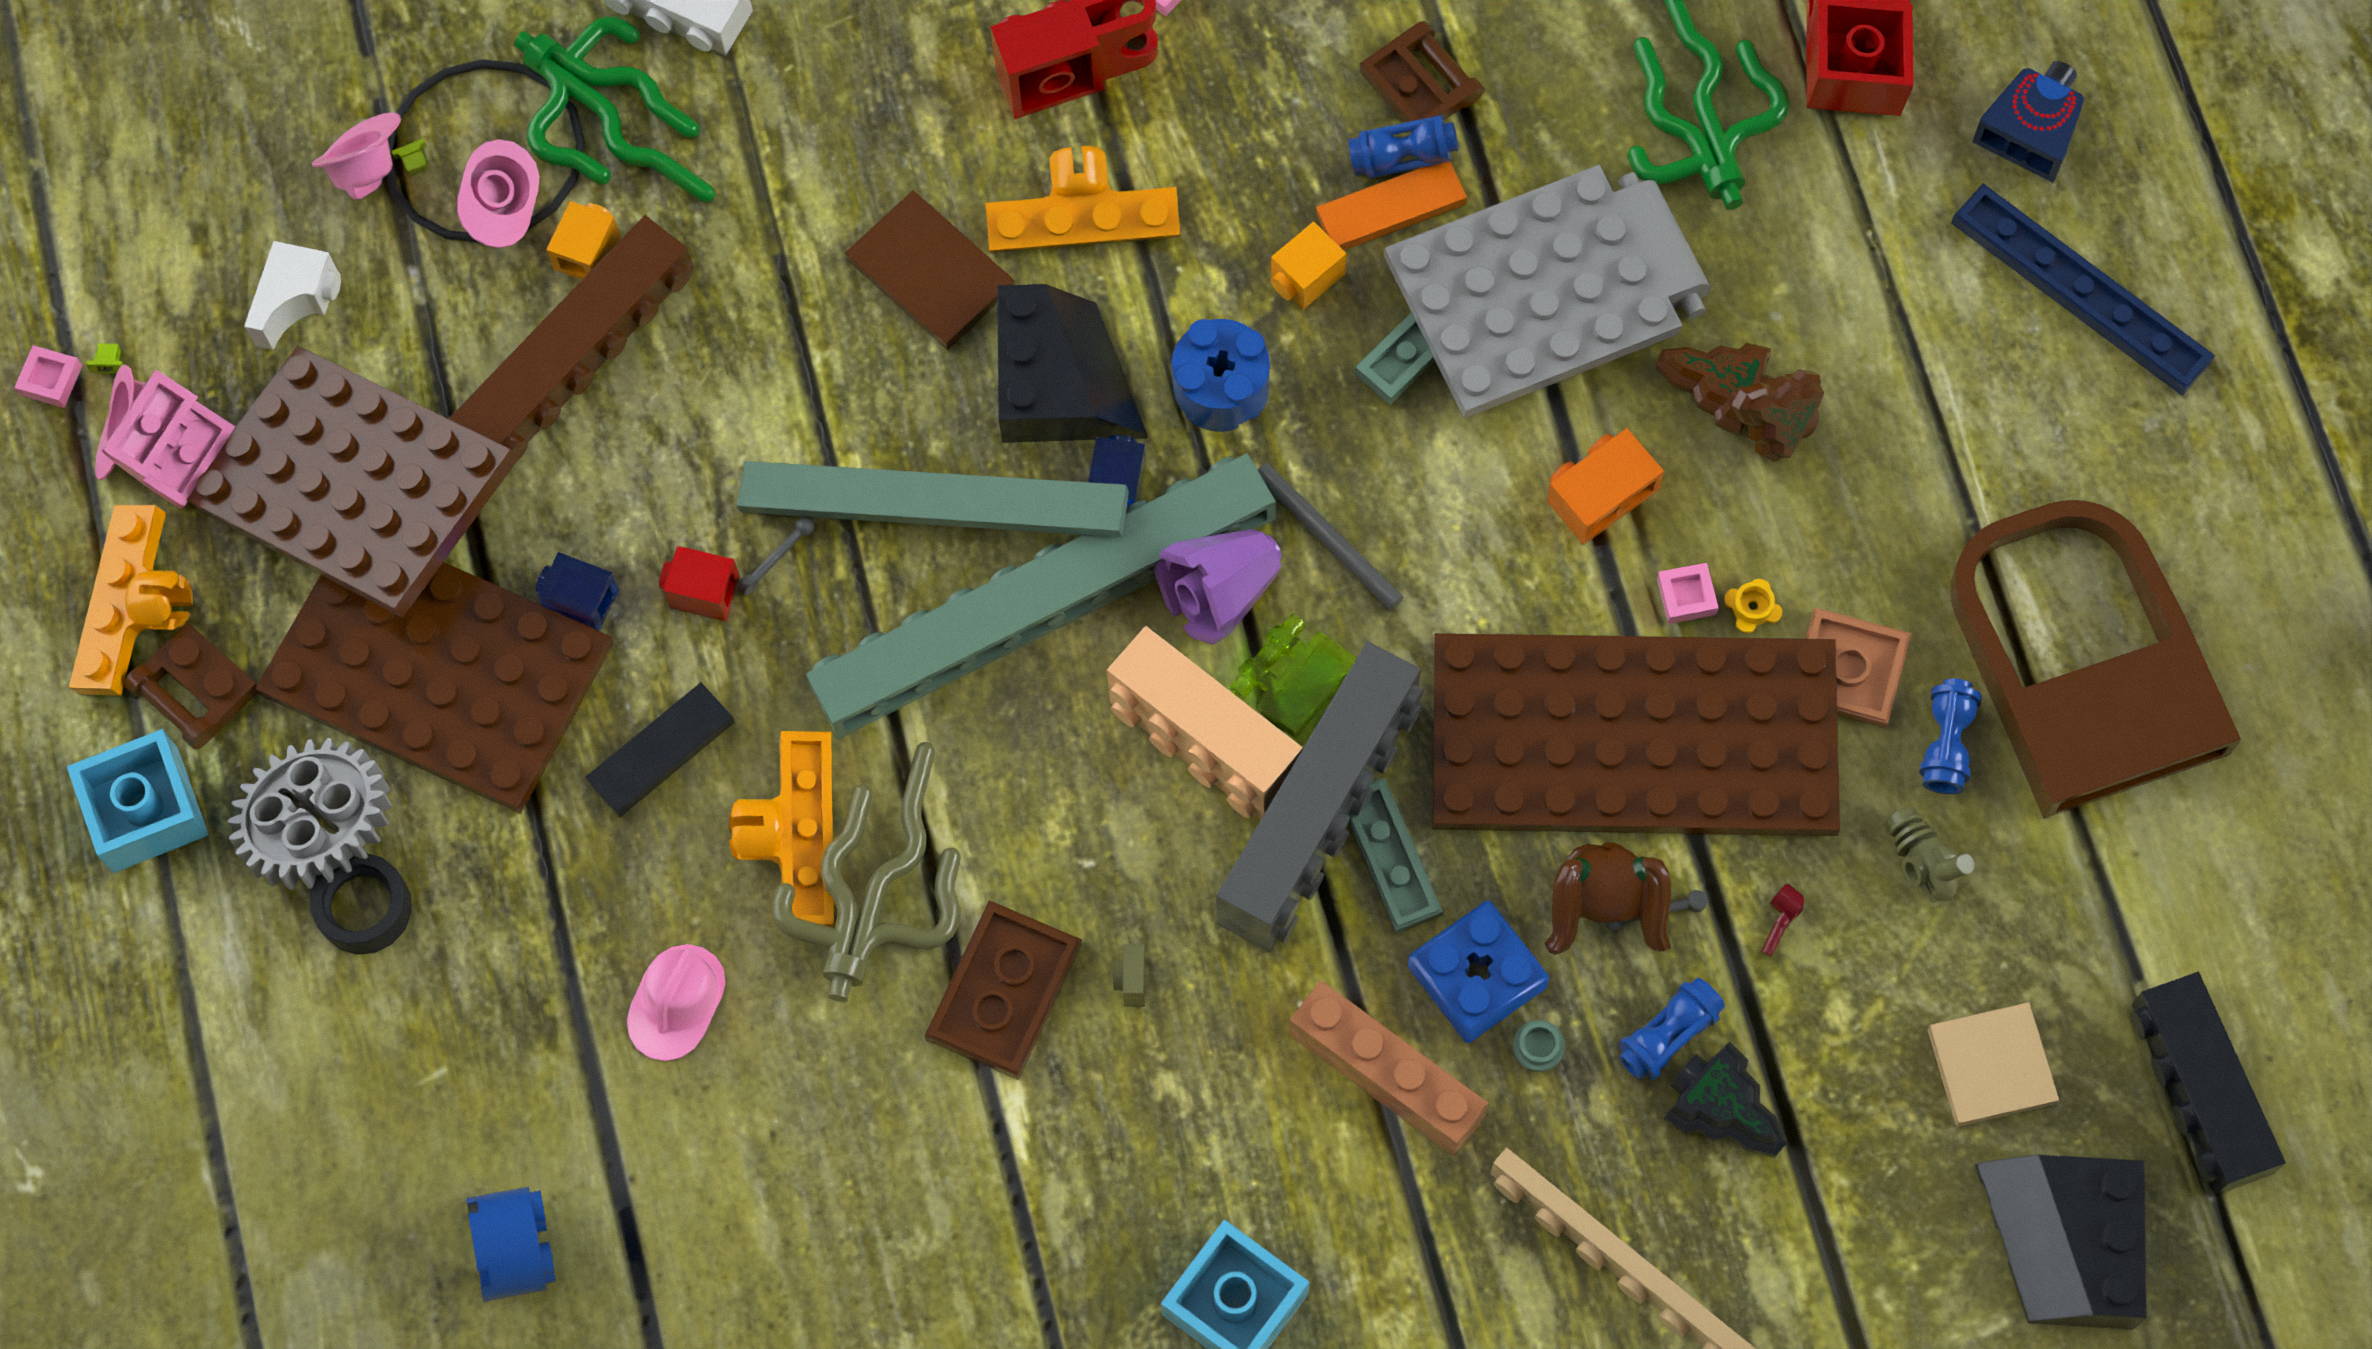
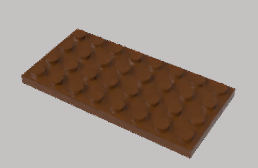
[1432,633,1840,836]

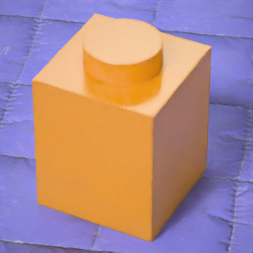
[546,201,621,280]
[1270,221,1347,310]

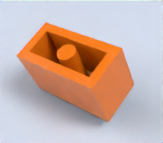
[1547,428,1664,545]

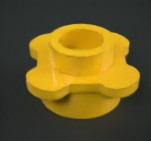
[1724,579,1782,634]

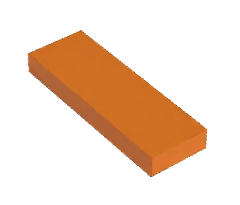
[1316,162,1467,250]

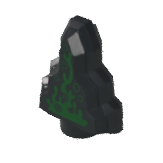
[1664,1042,1787,1158]

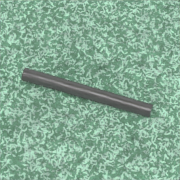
[1258,462,1404,611]

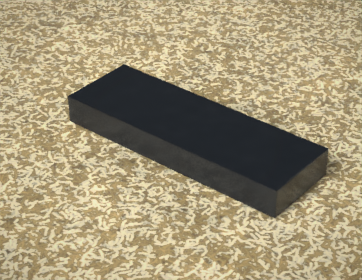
[585,682,735,818]

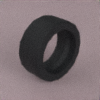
[309,853,412,955]

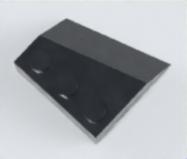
[997,284,1148,443]
[1975,1154,2147,1330]

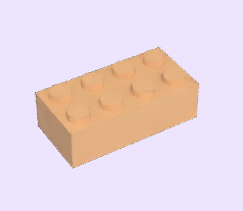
[1107,626,1303,821]

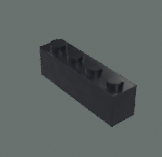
[2130,971,2286,1195]

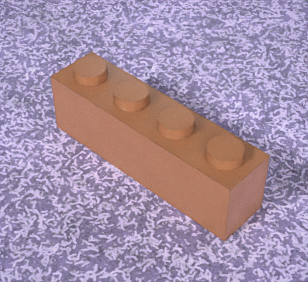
[1289,980,1488,1157]

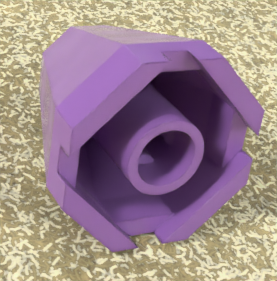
[1154,529,1281,645]

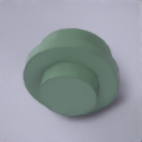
[1513,1020,1565,1072]

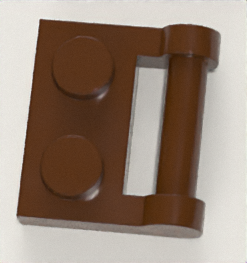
[1359,21,1485,123]
[124,622,258,750]

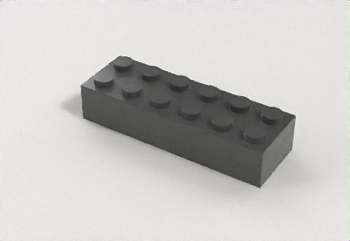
[1216,641,1424,953]

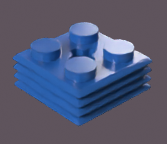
[1408,900,1549,1043]

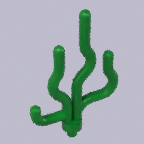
[1627,0,1790,210]
[514,16,716,203]

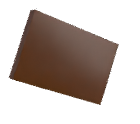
[845,190,1015,350]
[925,900,1082,1080]

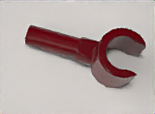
[1760,884,1804,957]

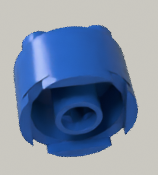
[1172,319,1270,432]
[466,1186,556,1302]

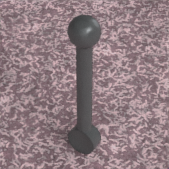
[738,517,815,596]
[1605,890,1708,931]

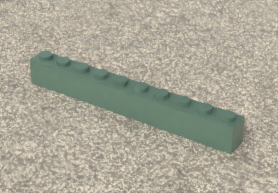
[806,453,1276,740]

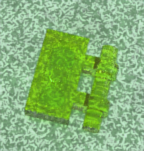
[1229,613,1357,739]

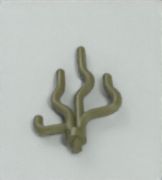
[772,742,961,1002]

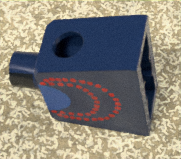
[1972,61,2085,183]

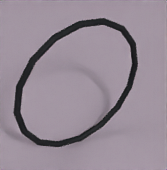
[386,59,585,242]

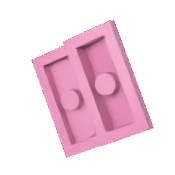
[101,370,236,509]

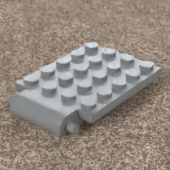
[1384,165,1711,419]

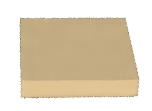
[1927,1002,2059,1127]

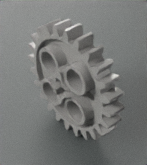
[228,738,392,890]

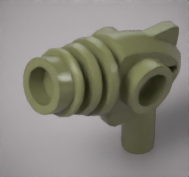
[1887,806,1975,903]

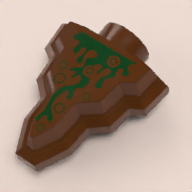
[1656,343,1776,436]
[1731,369,1824,462]

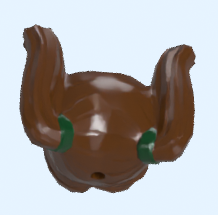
[1545,842,1671,955]

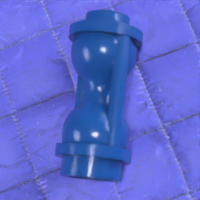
[1349,115,1459,179]
[1919,678,1982,794]
[1619,977,1725,1080]

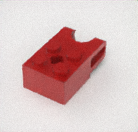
[990,0,1158,119]
[1806,0,1914,116]

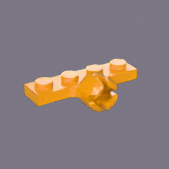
[985,146,1180,253]
[69,505,193,696]
[729,731,834,928]

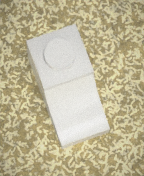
[244,241,341,350]

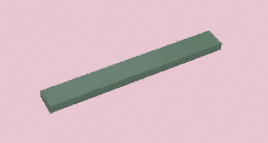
[737,461,1129,537]

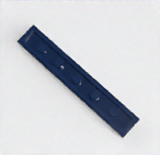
[1951,183,2215,396]

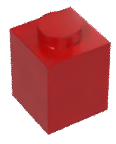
[659,546,740,621]

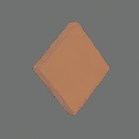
[1806,607,1912,728]

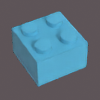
[67,729,209,873]
[1161,1219,1310,1349]

